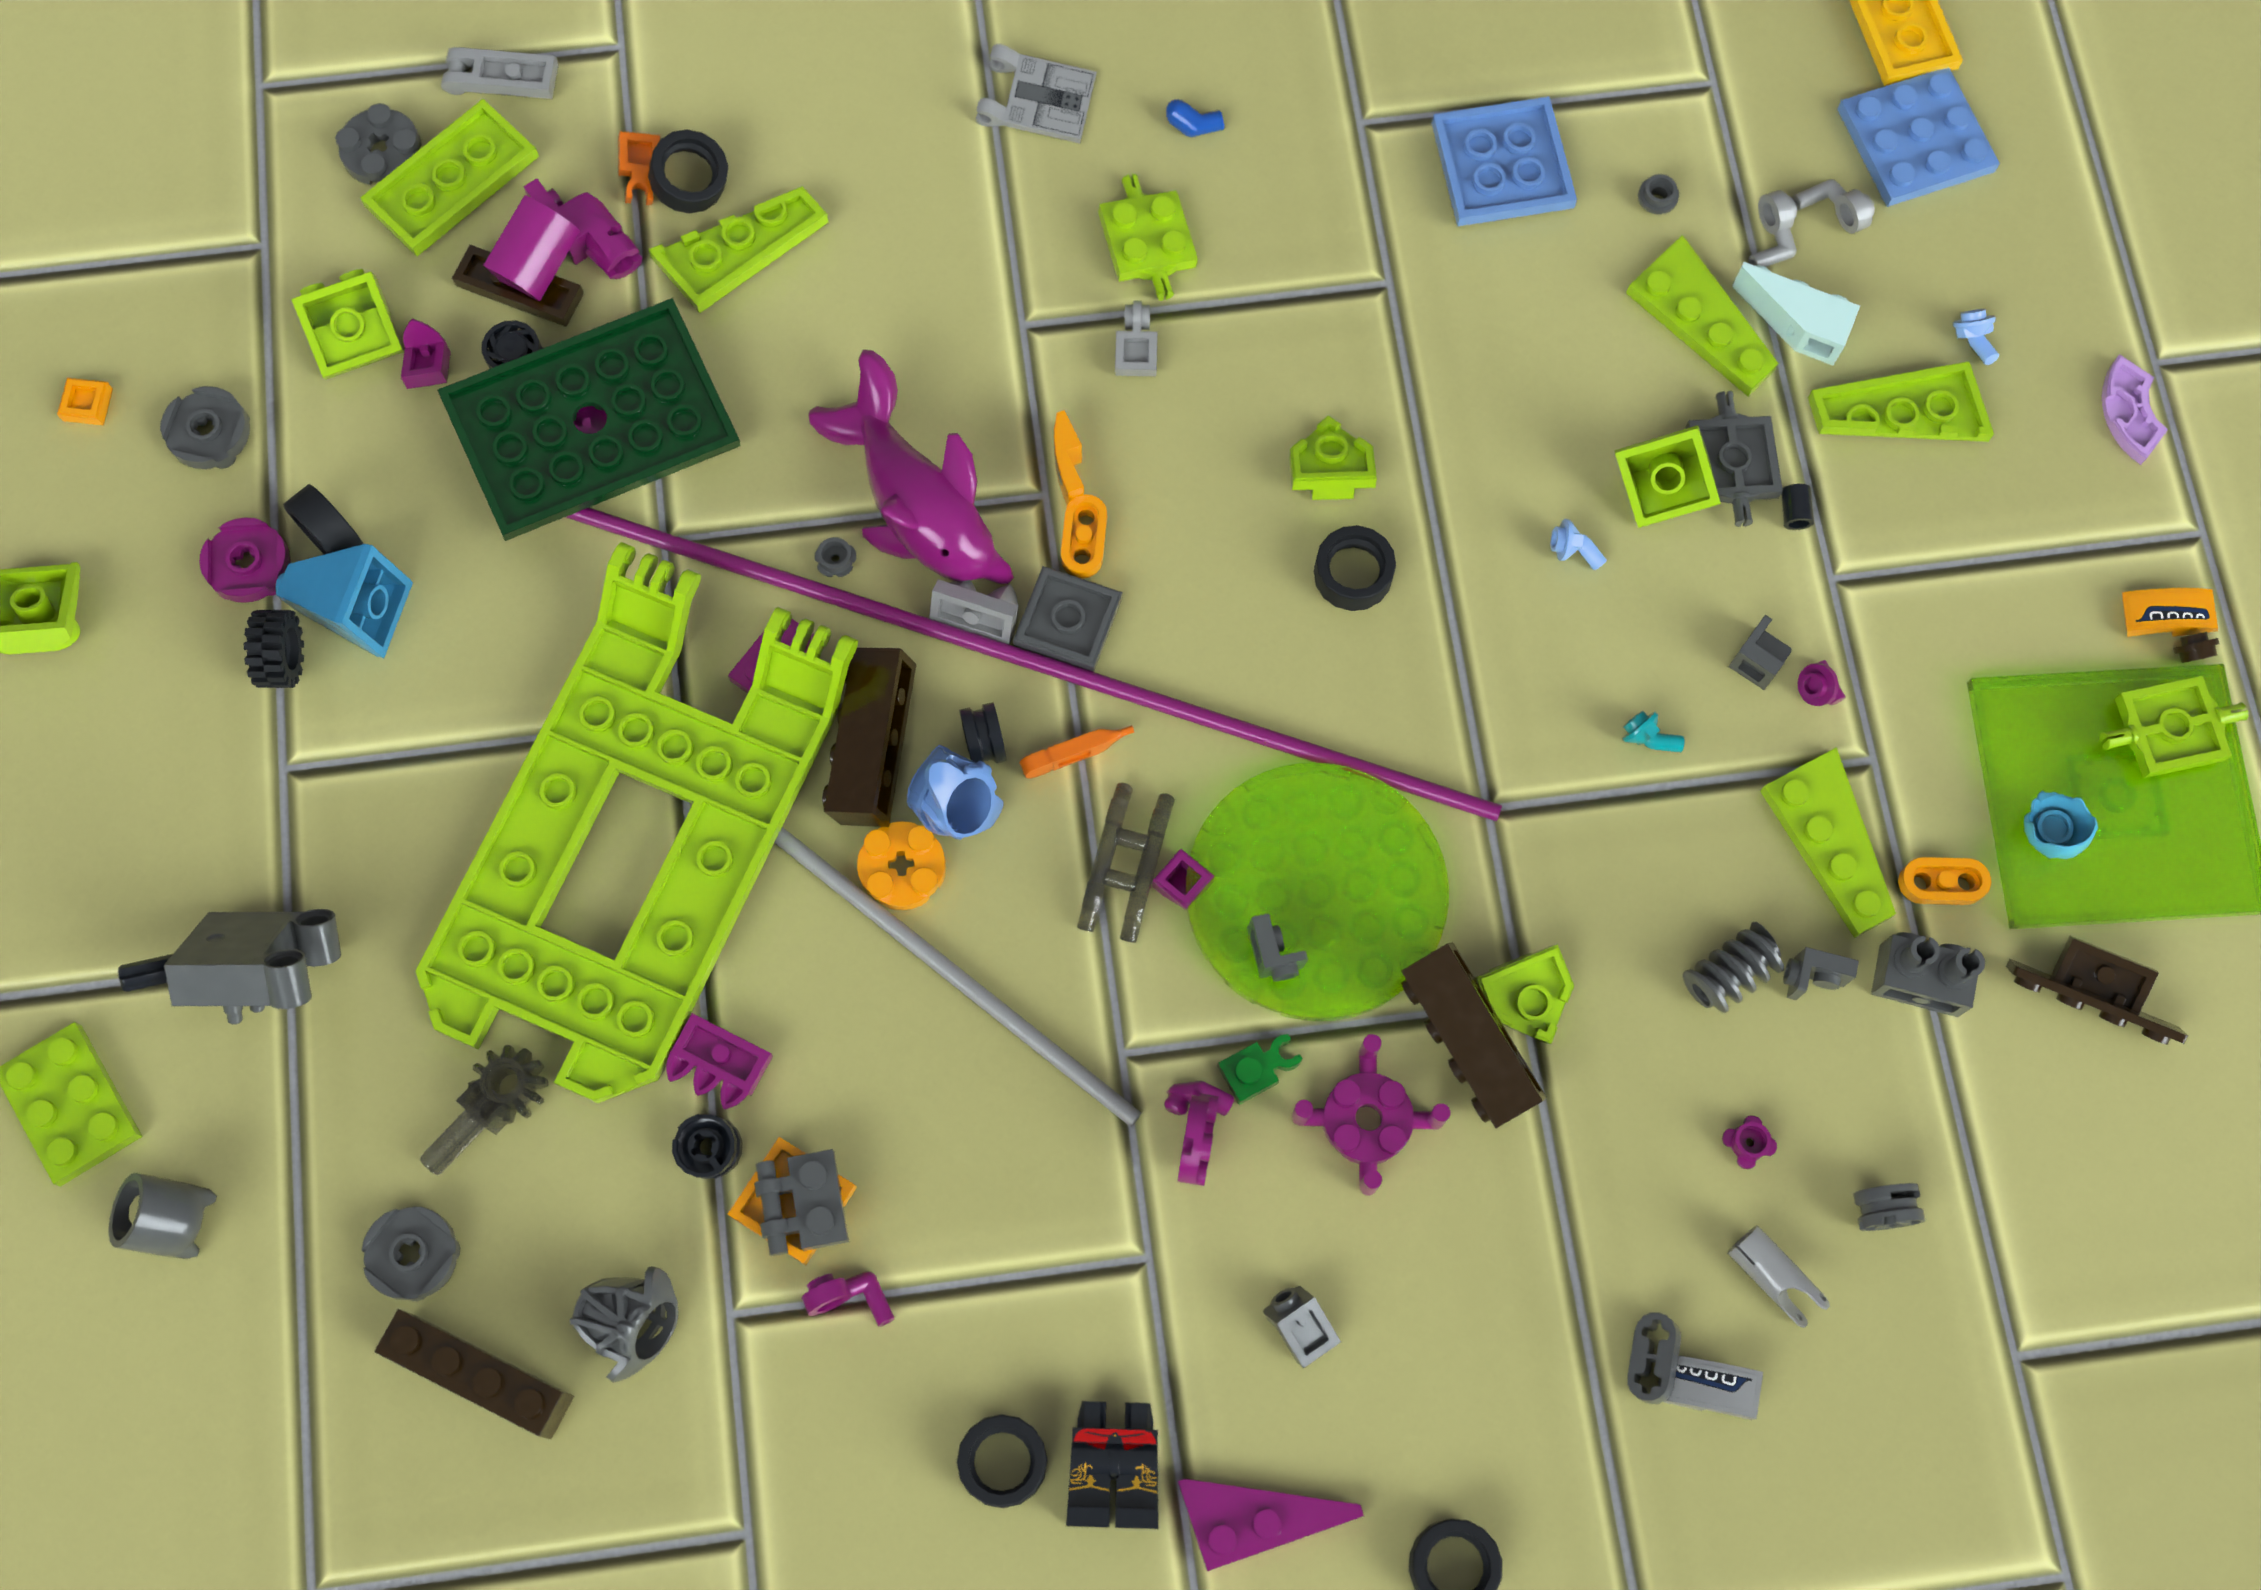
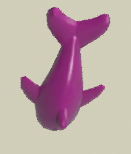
[808,349,1014,584]

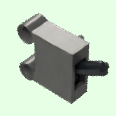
[118,909,341,1025]

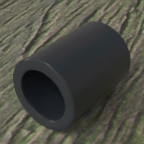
[1781,484,1814,530]

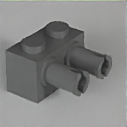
[1871,932,1985,1017]

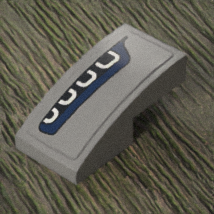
[1658,1356,1763,1420]

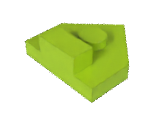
[1289,415,1377,500]
[1474,944,1574,1044]

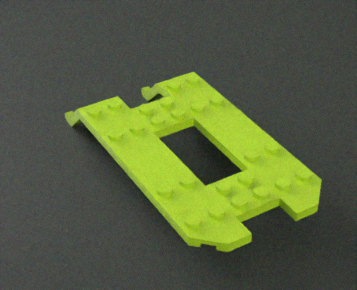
[415,542,858,1103]

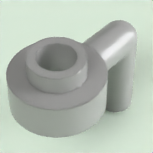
[1792,179,1875,234]
[1748,190,1797,267]

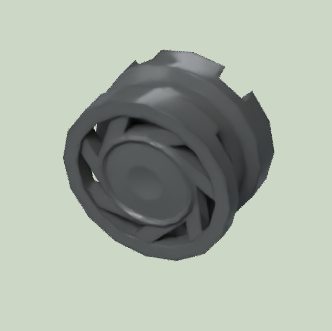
[1853,1183,1926,1231]

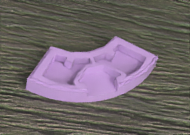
[2102,354,2168,465]

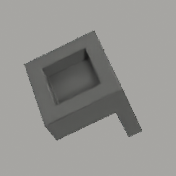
[1728,614,1792,690]

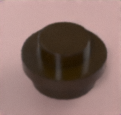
[2173,632,2220,663]

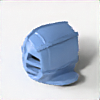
[907,745,1004,840]

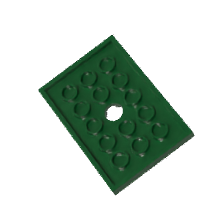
[437,298,741,541]

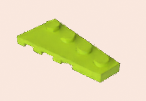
[648,186,829,314]
[1807,361,1994,442]

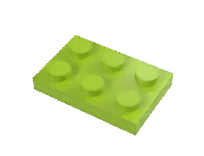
[0,1022,143,1187]

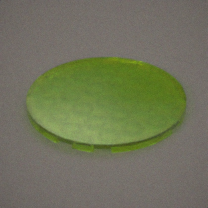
[1185,762,1449,1021]

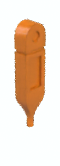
[1019,725,1134,779]

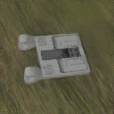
[976,44,1096,143]

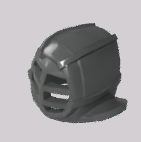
[570,1266,678,1383]

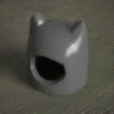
[108,1173,217,1259]

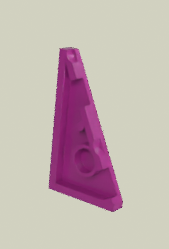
[1178,1479,1364,1571]

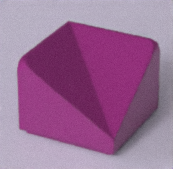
[1152,849,1214,910]

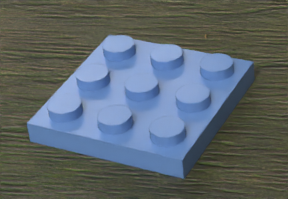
[1837,68,2000,207]
[1431,96,1577,227]

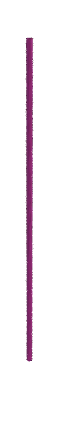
[566,508,1502,822]

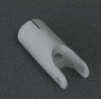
[1728,1225,1830,1328]

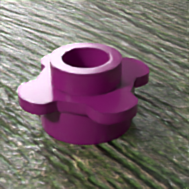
[1722,1116,1777,1169]

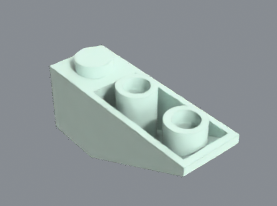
[1732,262,1860,365]

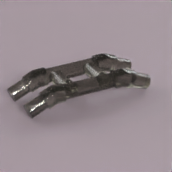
[1077,783,1175,943]

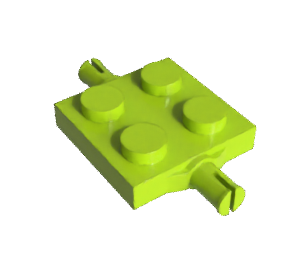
[1098,174,1198,301]
[2100,676,2248,778]

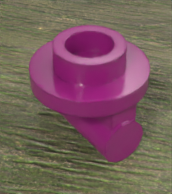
[1798,660,1846,706]

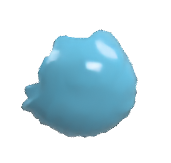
[2024,790,2098,859]

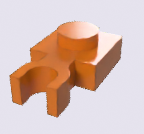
[618,131,660,205]

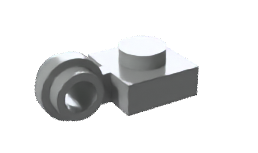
[1115,301,1157,376]

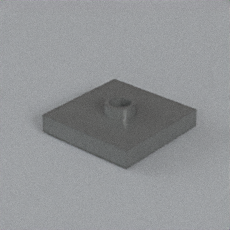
[1013,566,1123,672]

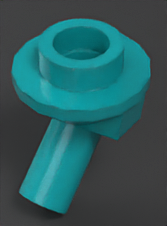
[1622,711,1685,753]

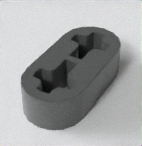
[1627,1312,1681,1404]

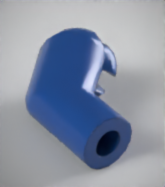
[1166,99,1224,137]

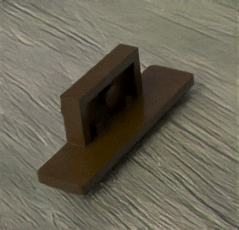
[2006,935,2188,1045]

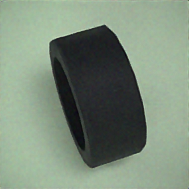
[648,129,729,214]
[283,484,363,554]
[1314,525,1396,611]
[957,1414,1048,1508]
[1408,1519,1502,1590]

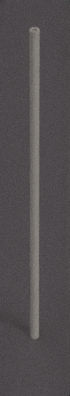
[774,827,1142,1127]

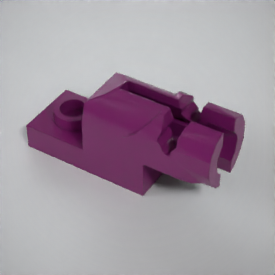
[523,178,642,279]

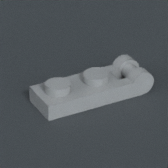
[441,47,558,99]

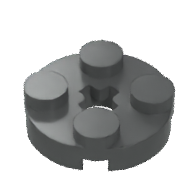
[336,103,421,185]
[160,386,250,469]
[362,1206,461,1301]

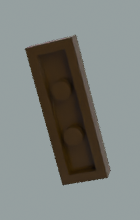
[452,245,584,327]

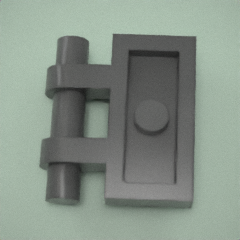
[754,1149,849,1256]

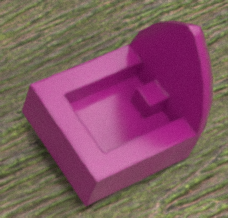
[401,318,451,389]

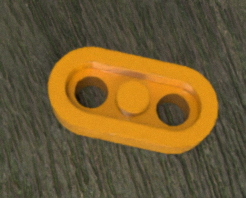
[1061,494,1107,578]
[1898,857,1991,905]

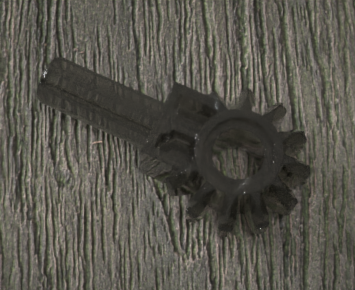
[420,1045,549,1175]

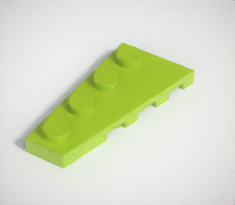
[1626,235,1779,397]
[1760,747,1896,938]

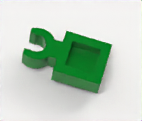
[1217,1034,1303,1105]

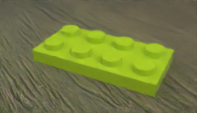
[360,99,539,257]

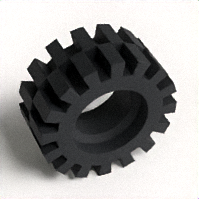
[244,610,304,688]

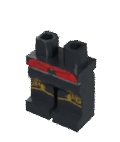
[1066,1401,1158,1529]

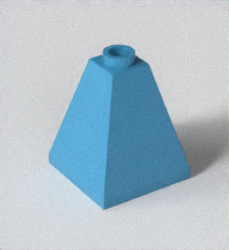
[275,544,413,658]

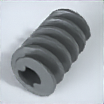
[1683,921,1784,1013]

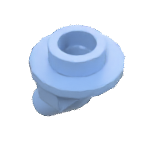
[1953,309,1999,365]
[1551,519,1607,570]

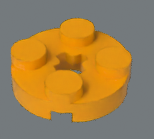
[857,821,946,910]

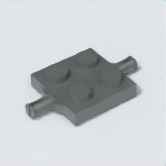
[1685,391,1783,527]

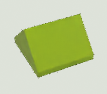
[1615,425,1721,528]

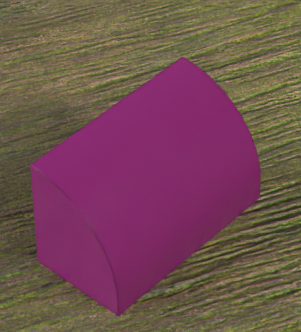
[483,195,580,301]

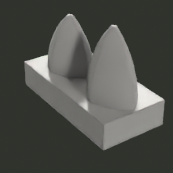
[929,579,1019,644]

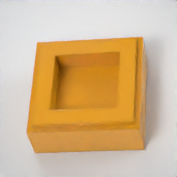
[57,378,113,426]

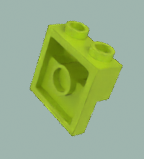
[291,269,404,380]

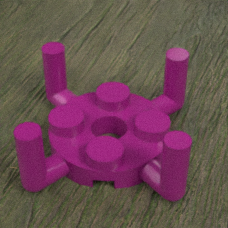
[1292,1034,1451,1195]

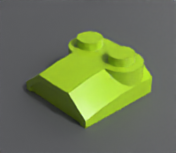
[0,562,81,654]

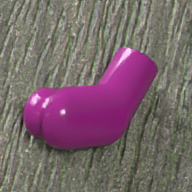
[1164,1081,1234,1116]

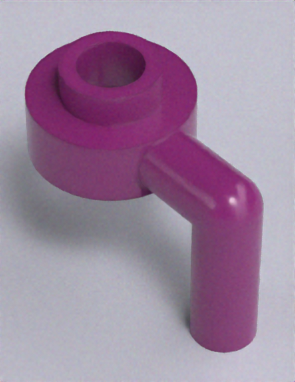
[801,1271,895,1327]

